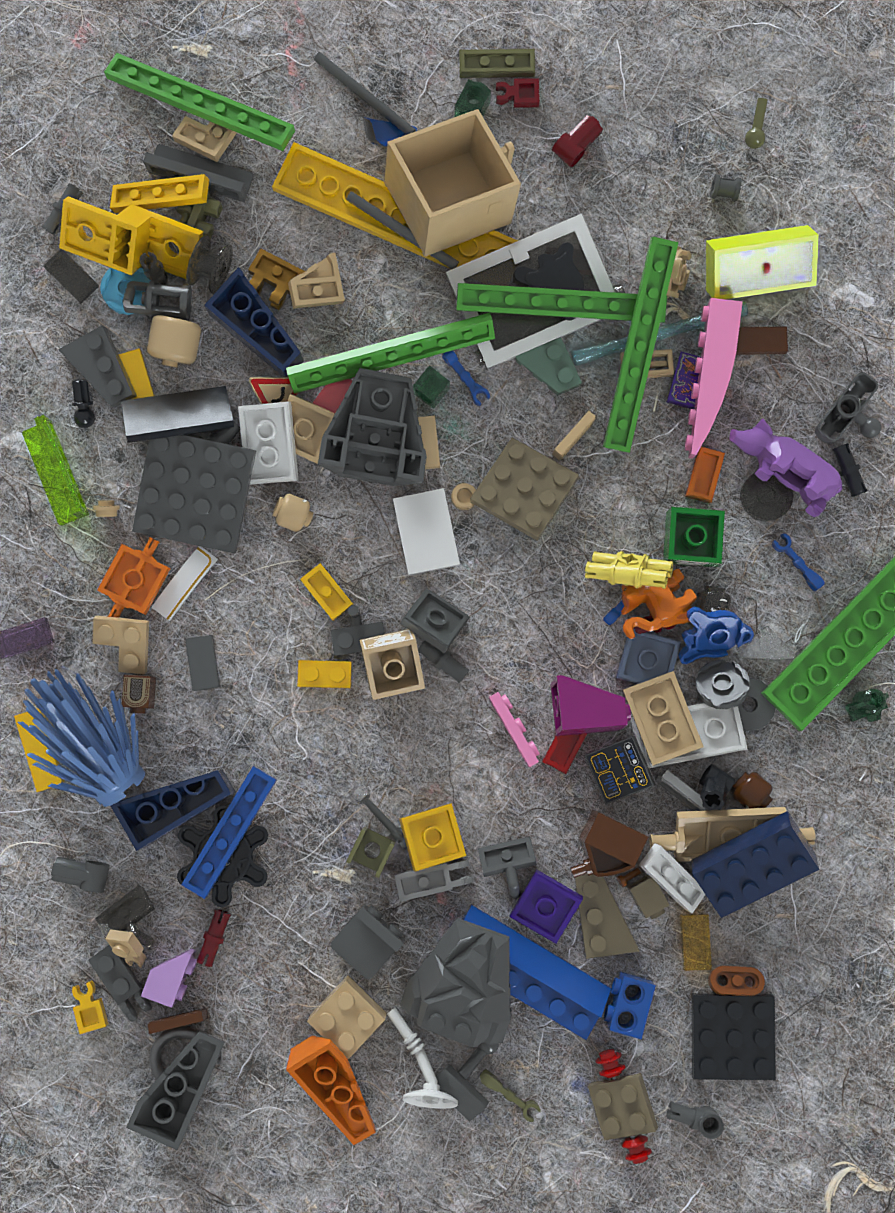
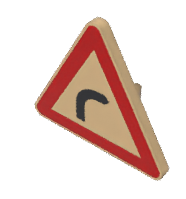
[249,377,299,404]

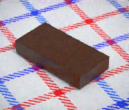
[736,326,788,355]
[147,1008,209,1034]

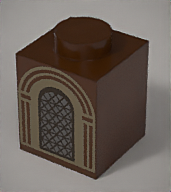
[122,675,156,714]

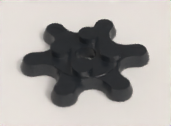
[177,805,269,908]

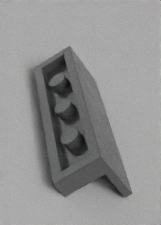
[143,144,254,203]

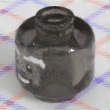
[695,586,731,612]

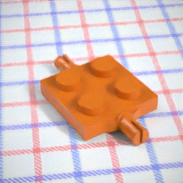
[97,537,171,618]

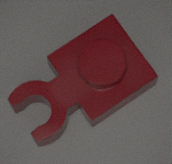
[496,78,540,108]

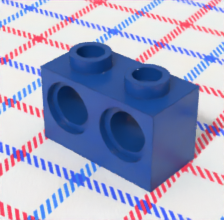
[604,971,656,1040]

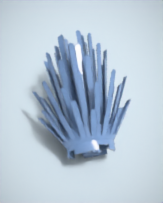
[18,669,145,807]

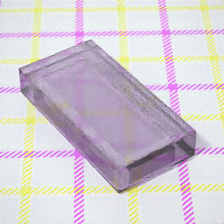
[0,617,55,659]

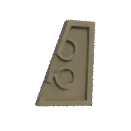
[574,874,640,959]

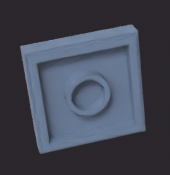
[616,629,681,684]

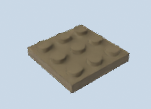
[470,437,579,541]

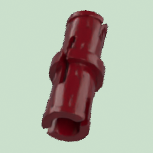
[196,908,231,967]

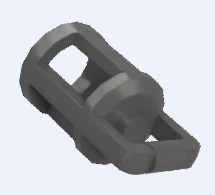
[123,281,192,321]

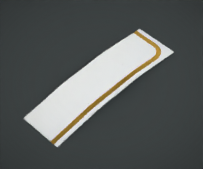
[152,546,218,621]

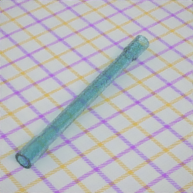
[572,301,748,366]

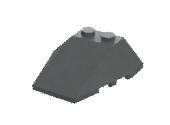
[318,368,427,486]

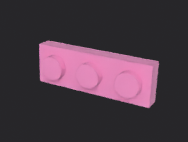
[488,692,540,767]

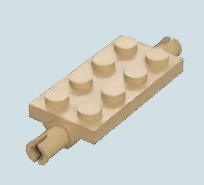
[649,807,816,862]

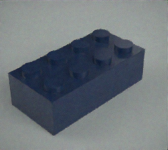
[692,811,820,918]

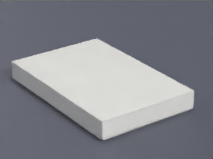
[238,402,299,485]
[393,488,460,576]

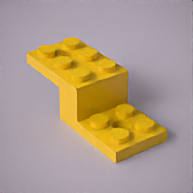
[59,196,204,282]

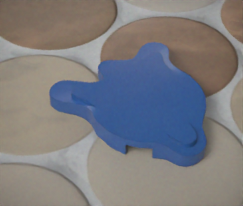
[678,607,754,664]

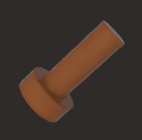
[616,868,641,887]

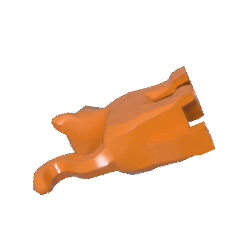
[621,568,697,639]

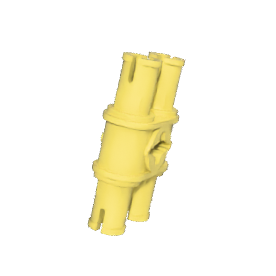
[585,551,673,589]

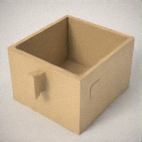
[384,109,521,257]

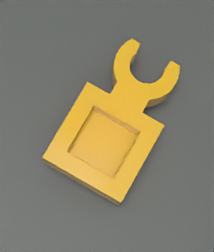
[72,980,109,1034]

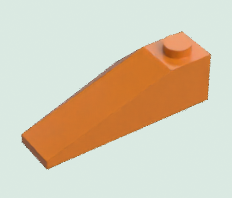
[286,1035,376,1145]

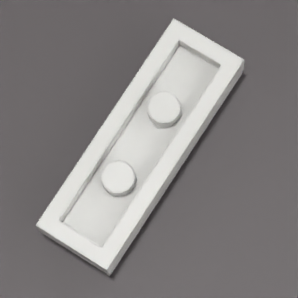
[639,843,705,913]

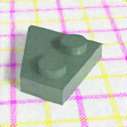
[515,337,582,396]

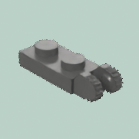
[88,945,152,1022]

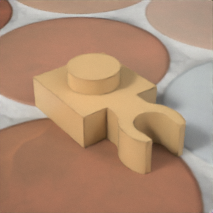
[105,929,147,968]

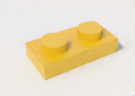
[300,563,354,621]
[297,660,352,689]

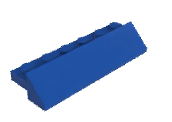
[463,904,611,1040]

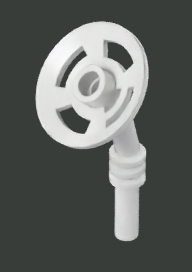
[387,1007,458,1109]

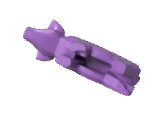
[729,419,842,517]

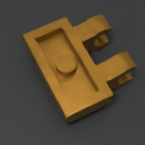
[248,248,305,310]

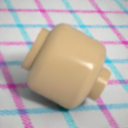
[272,494,313,532]

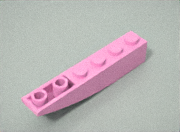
[685,298,743,459]

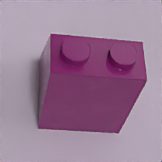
[550,675,631,736]

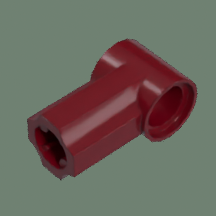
[552,115,603,168]

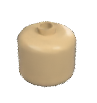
[147,315,201,368]

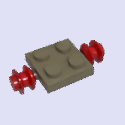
[588,1049,658,1164]

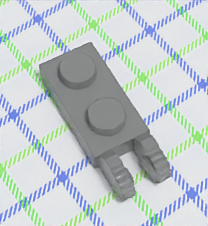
[394,859,473,902]

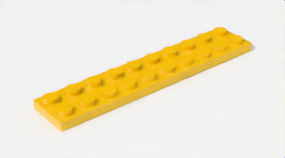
[272,142,518,286]

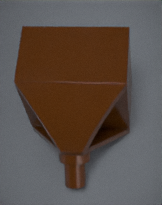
[570,809,648,878]

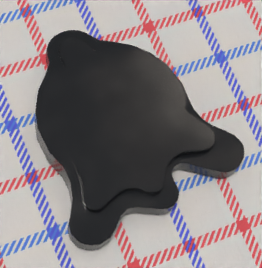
[514,242,584,321]

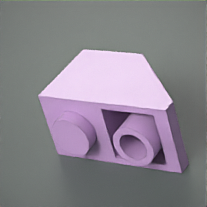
[141,948,197,1008]

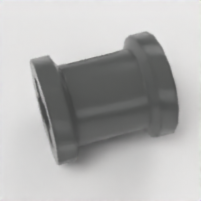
[710,174,742,202]

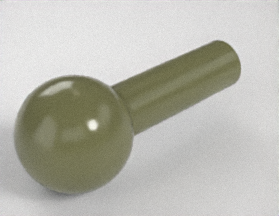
[745,98,768,149]

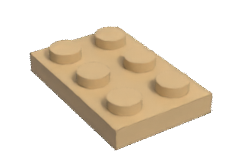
[623,671,704,766]

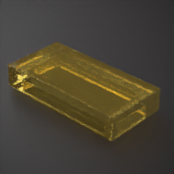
[680,913,712,971]

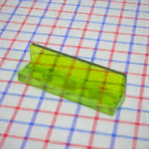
[22,414,89,526]

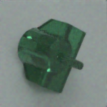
[845,689,889,722]

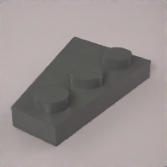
[58,325,137,408]

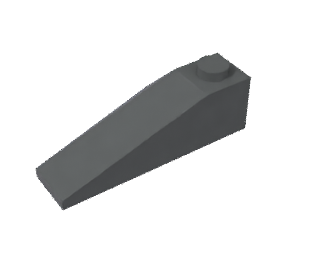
[126,1031,225,1150]

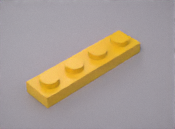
[110,174,209,213]

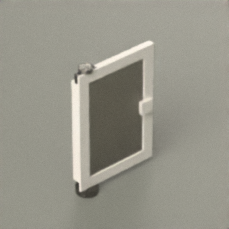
[446,213,625,369]

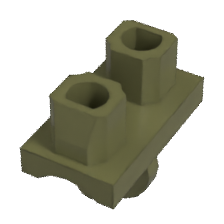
[176,192,223,241]

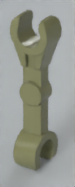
[480,1069,541,1122]

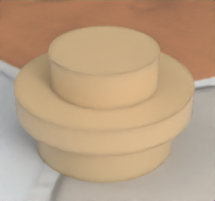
[93,500,120,517]

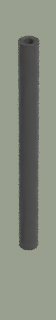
[314,52,416,135]
[347,191,459,269]

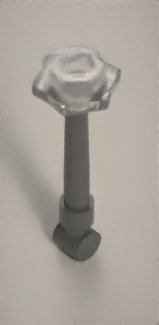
[350,784,407,850]

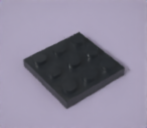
[691,993,776,1080]

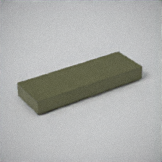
[459,49,535,78]

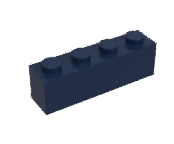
[204,267,304,377]
[110,769,236,851]

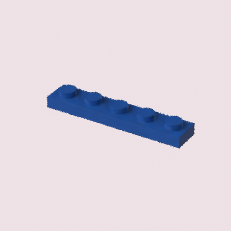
[181,766,277,899]

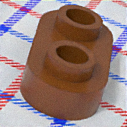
[708,966,765,996]

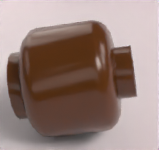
[732,772,773,809]

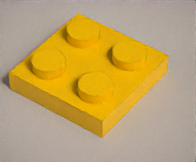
[399,803,466,872]

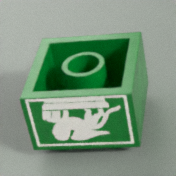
[663,507,725,568]

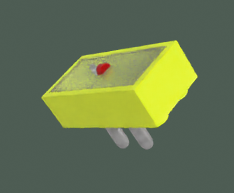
[706,225,819,299]

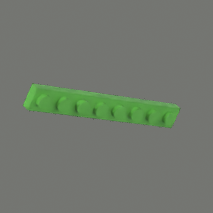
[104,53,295,151]
[603,237,679,453]
[456,283,667,323]
[286,313,495,393]

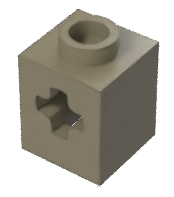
[626,874,669,919]

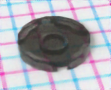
[740,473,794,522]

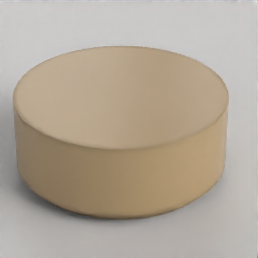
[451,483,476,510]

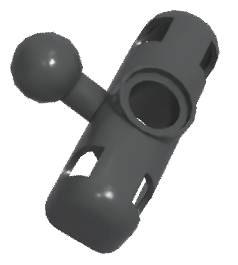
[815,372,881,444]

